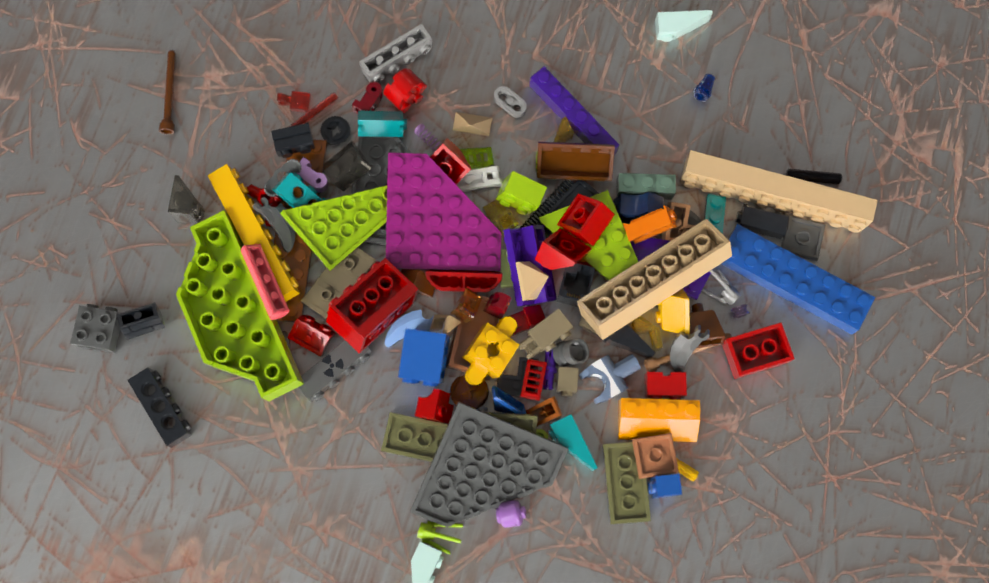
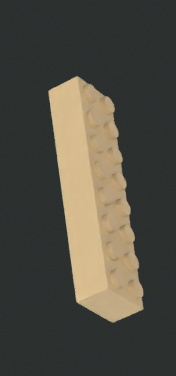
[577,219,732,340]

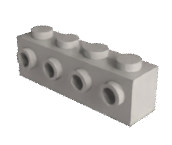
[359,24,432,83]

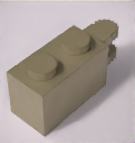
[519,309,573,360]

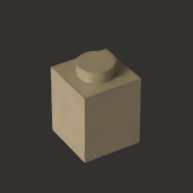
[556,367,579,397]

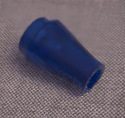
[693,74,715,102]

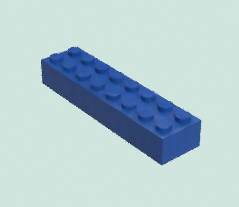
[721,224,875,335]

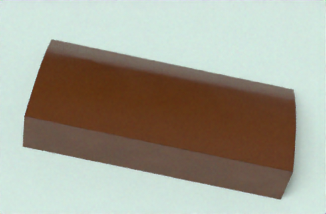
[537,142,615,181]

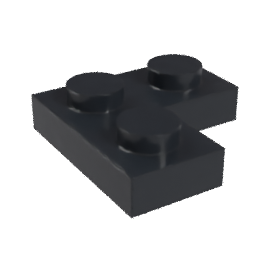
[497,357,539,397]

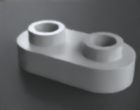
[494,86,527,118]

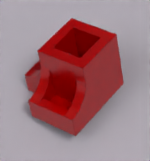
[415,389,454,424]

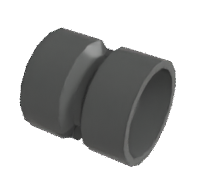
[553,338,589,367]

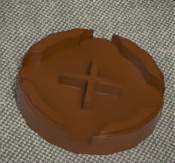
[450,375,489,409]

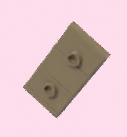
[301,247,377,320]

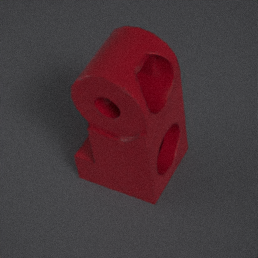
[352,82,383,114]
[483,292,512,319]

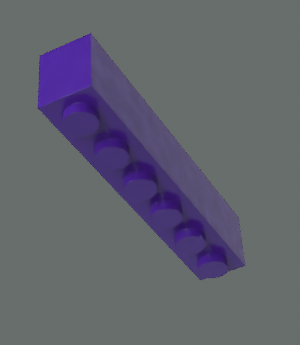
[530,66,620,155]

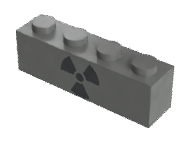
[299,340,372,402]

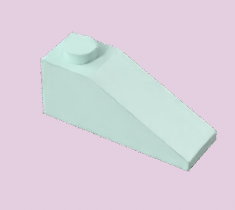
[655,10,712,42]

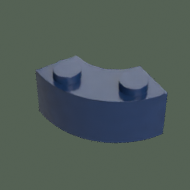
[612,192,664,224]

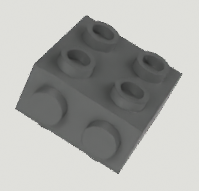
[70,304,120,353]

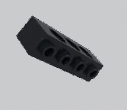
[127,367,192,448]

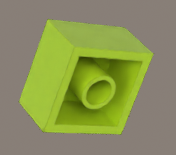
[496,171,547,215]

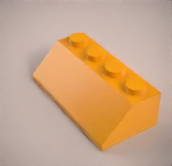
[618,398,700,442]

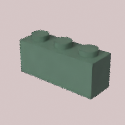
[616,173,676,200]

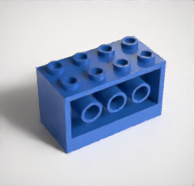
[398,328,450,387]

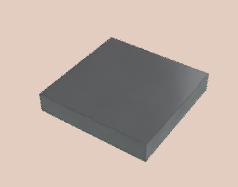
[781,215,826,261]

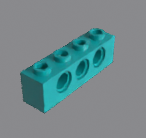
[272,172,327,208]

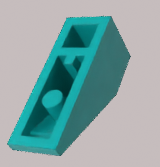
[548,414,598,471]

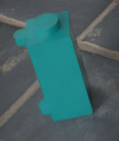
[358,111,407,137]

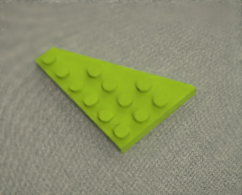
[280,186,387,271]
[539,190,638,280]

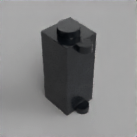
[735,203,789,239]

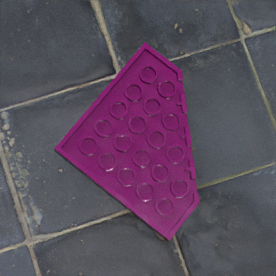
[386,153,501,271]

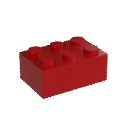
[722,322,795,380]

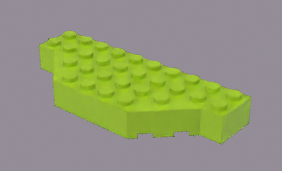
[176,210,304,401]

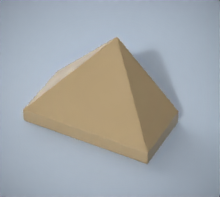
[453,112,492,136]
[516,261,549,301]
[429,314,461,334]

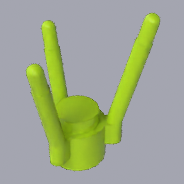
[417,520,463,555]

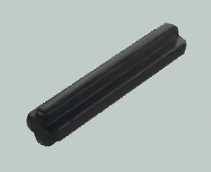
[786,169,842,184]

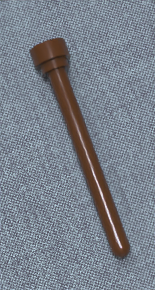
[159,50,175,134]

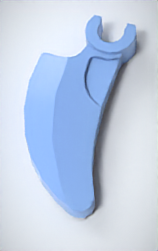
[385,310,434,347]

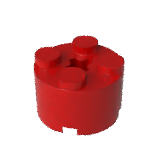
[383,68,427,113]

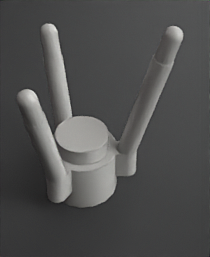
[701,269,741,306]

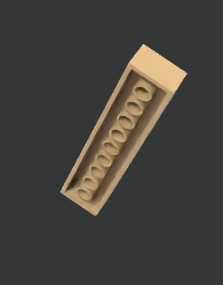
[679,150,878,232]

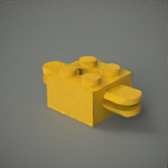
[462,316,520,385]

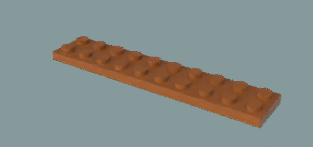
[274,139,328,323]

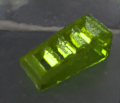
[460,147,494,169]

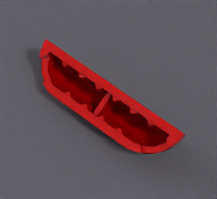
[425,269,503,292]

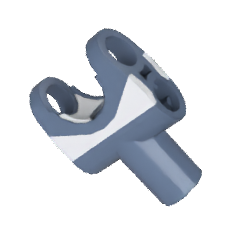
[579,354,641,405]

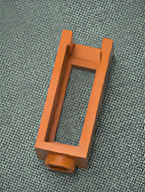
[623,205,677,244]

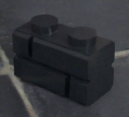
[271,123,315,158]
[117,302,165,340]

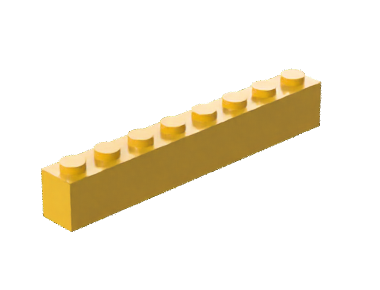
[207,164,300,302]

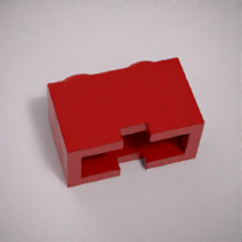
[644,372,687,400]

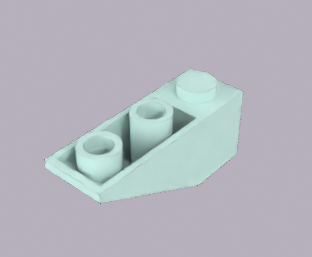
[411,542,444,583]

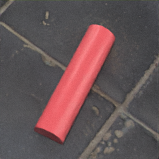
[241,244,290,320]

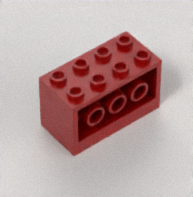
[326,258,419,354]

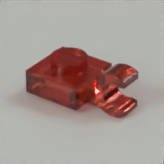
[277,91,311,113]

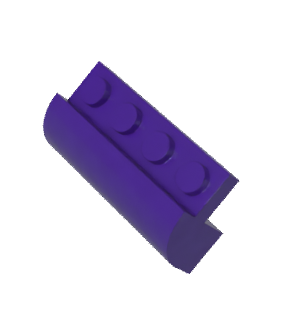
[503,225,557,307]

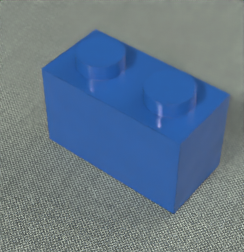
[647,474,682,499]

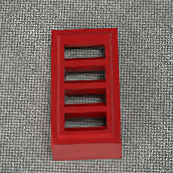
[520,359,547,401]

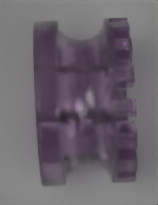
[731,304,750,319]

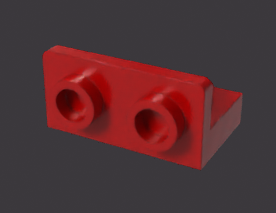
[288,315,336,357]

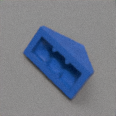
[492,385,526,414]

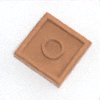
[632,433,679,479]

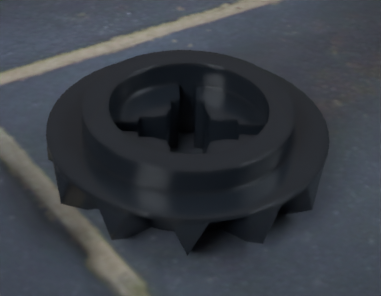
[320,116,350,145]

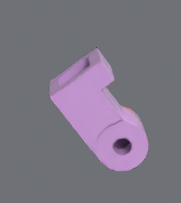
[297,157,328,193]

